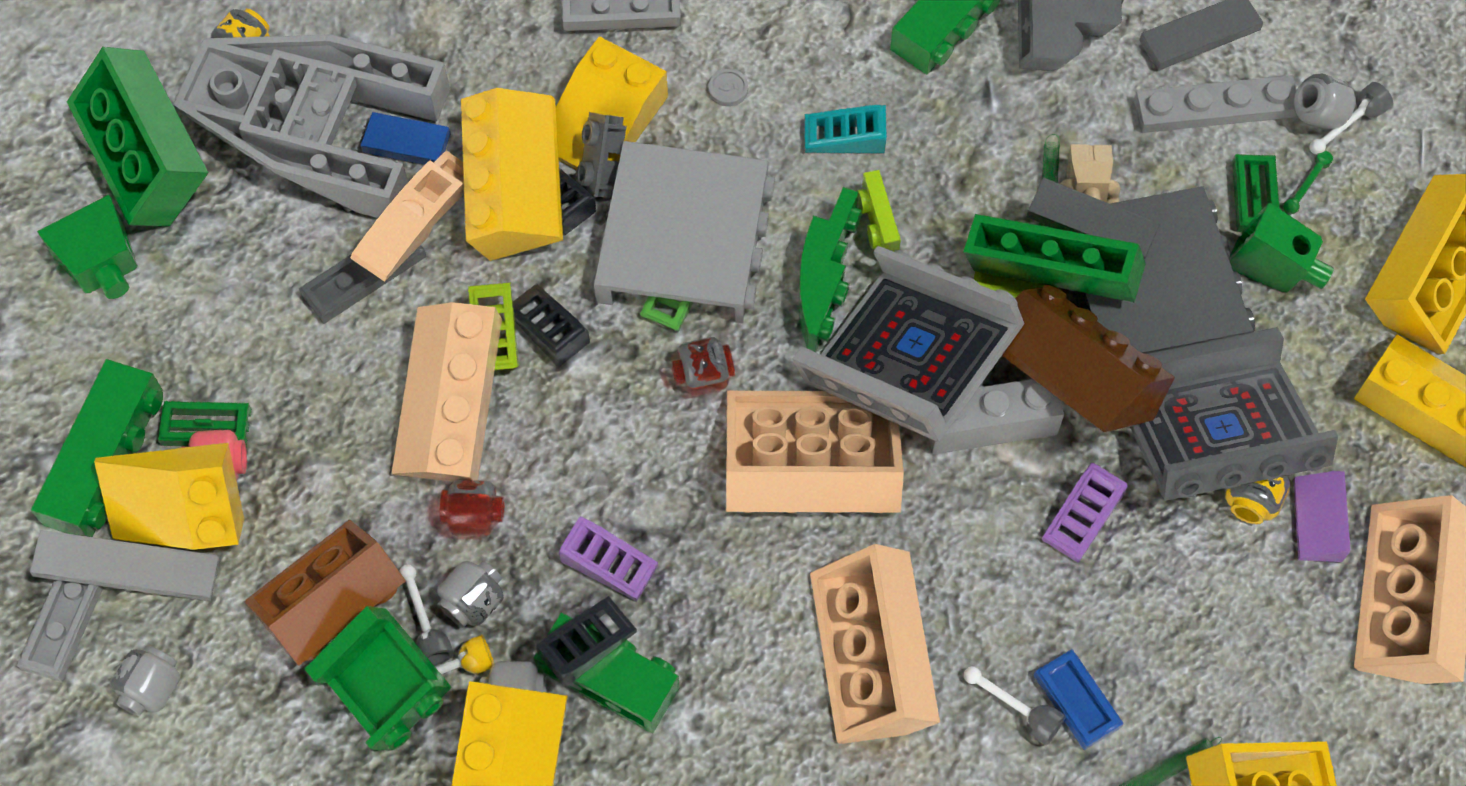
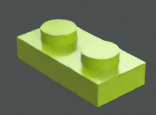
[857,170,901,252]

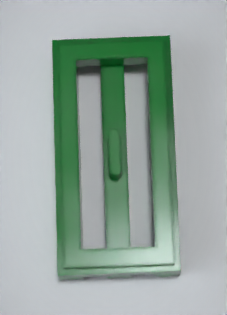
[1232,154,1280,232]
[158,401,252,448]

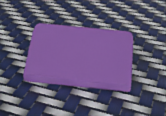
[1293,471,1350,562]

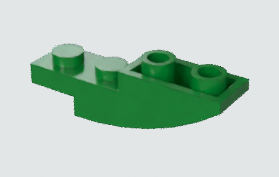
[799,187,862,352]

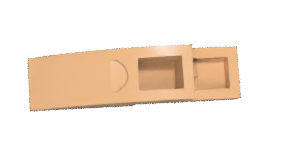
[350,150,464,282]

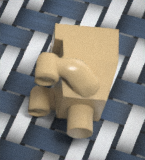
[1060,144,1121,204]

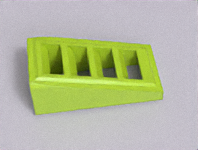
[468,282,519,370]

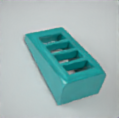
[805,105,887,153]

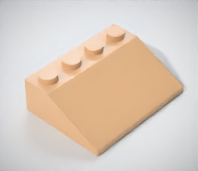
[726,390,904,513]

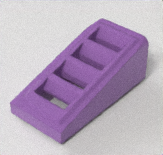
[1041,463,1128,563]
[559,516,658,602]

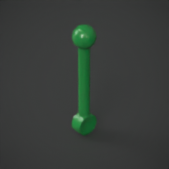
[1283,151,1333,215]

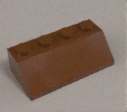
[1002,285,1175,432]

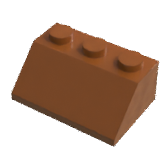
[244,519,406,666]

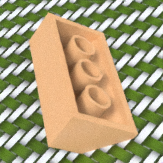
[392,302,502,484]
[1354,495,1466,684]
[810,544,940,744]

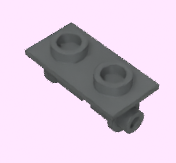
[576,112,627,198]

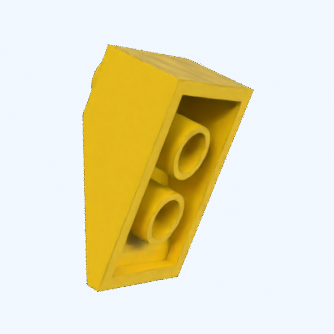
[556,36,668,170]
[94,443,244,550]
[1186,741,1337,786]

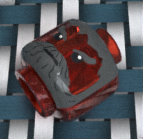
[671,337,735,396]
[439,480,505,537]

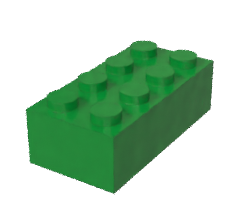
[67,46,208,226]

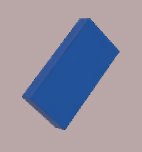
[361,112,451,165]
[1033,649,1124,750]

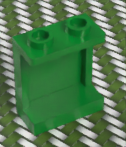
[305,606,452,751]

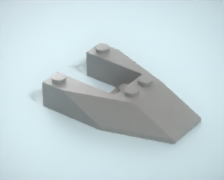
[173,34,450,218]

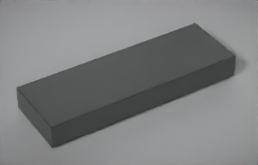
[1139,0,1264,71]
[1026,177,1160,260]
[299,245,427,324]

